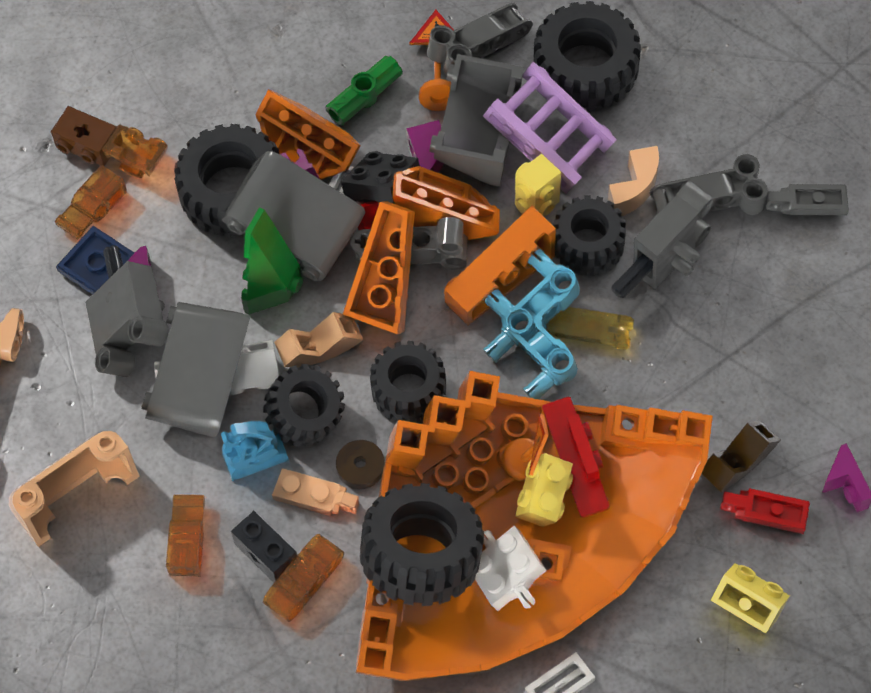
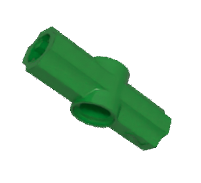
[325,55,403,125]

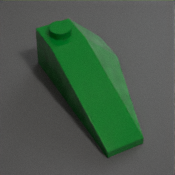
[241,207,303,315]

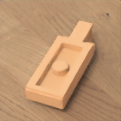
[272,468,359,516]

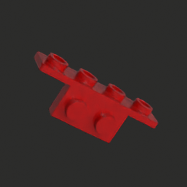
[542,396,610,518]

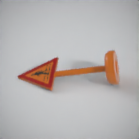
[409,9,454,111]
[502,414,549,481]

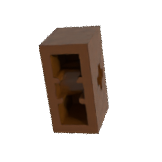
[51,106,121,167]

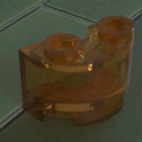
[102,124,168,178]

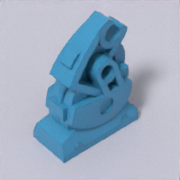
[221,421,289,481]

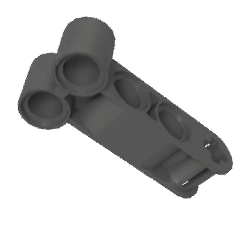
[427,3,533,77]
[649,154,768,215]
[350,217,468,270]

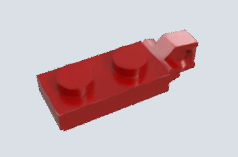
[720,488,810,534]

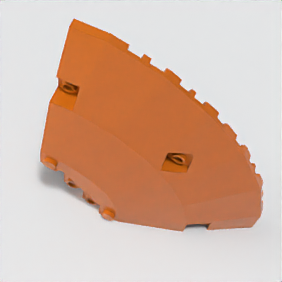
[355,371,713,681]

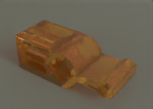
[55,165,127,240]
[166,495,205,577]

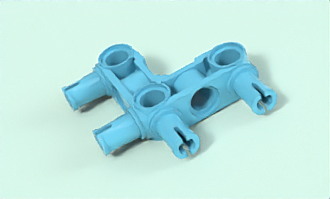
[483,249,580,399]

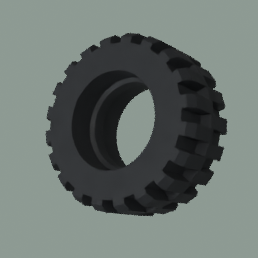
[533,1,641,111]
[174,124,279,237]
[360,483,484,606]

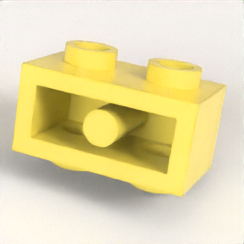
[515,153,561,216]
[515,453,573,527]
[711,563,790,633]

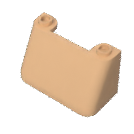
[9,431,140,547]

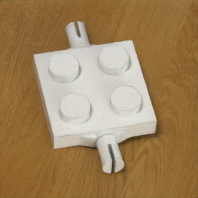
[475,525,547,611]

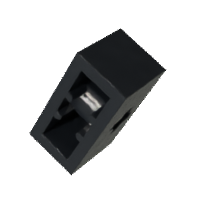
[231,510,299,585]

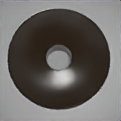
[336,440,385,489]

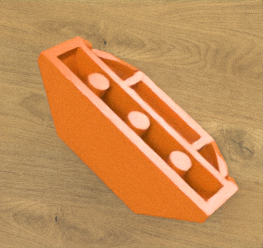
[255,89,361,180]
[392,166,500,240]

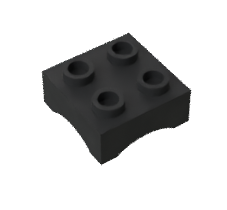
[341,151,420,204]

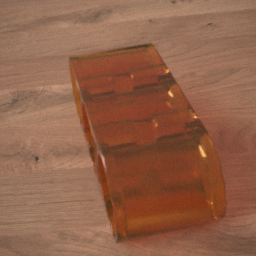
[263,534,344,622]

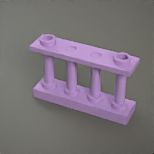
[483,62,617,194]

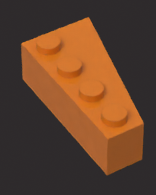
[342,201,415,335]
[444,206,556,326]

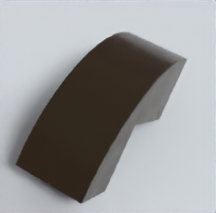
[702,420,781,492]

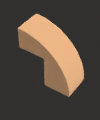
[608,146,659,216]
[274,312,363,367]

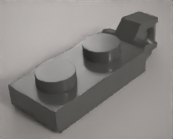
[766,184,849,215]

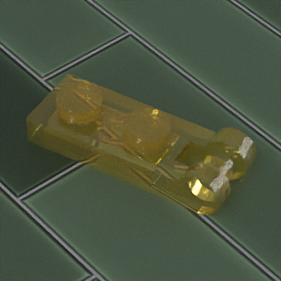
[548,307,634,350]

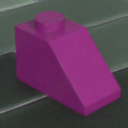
[406,120,444,173]

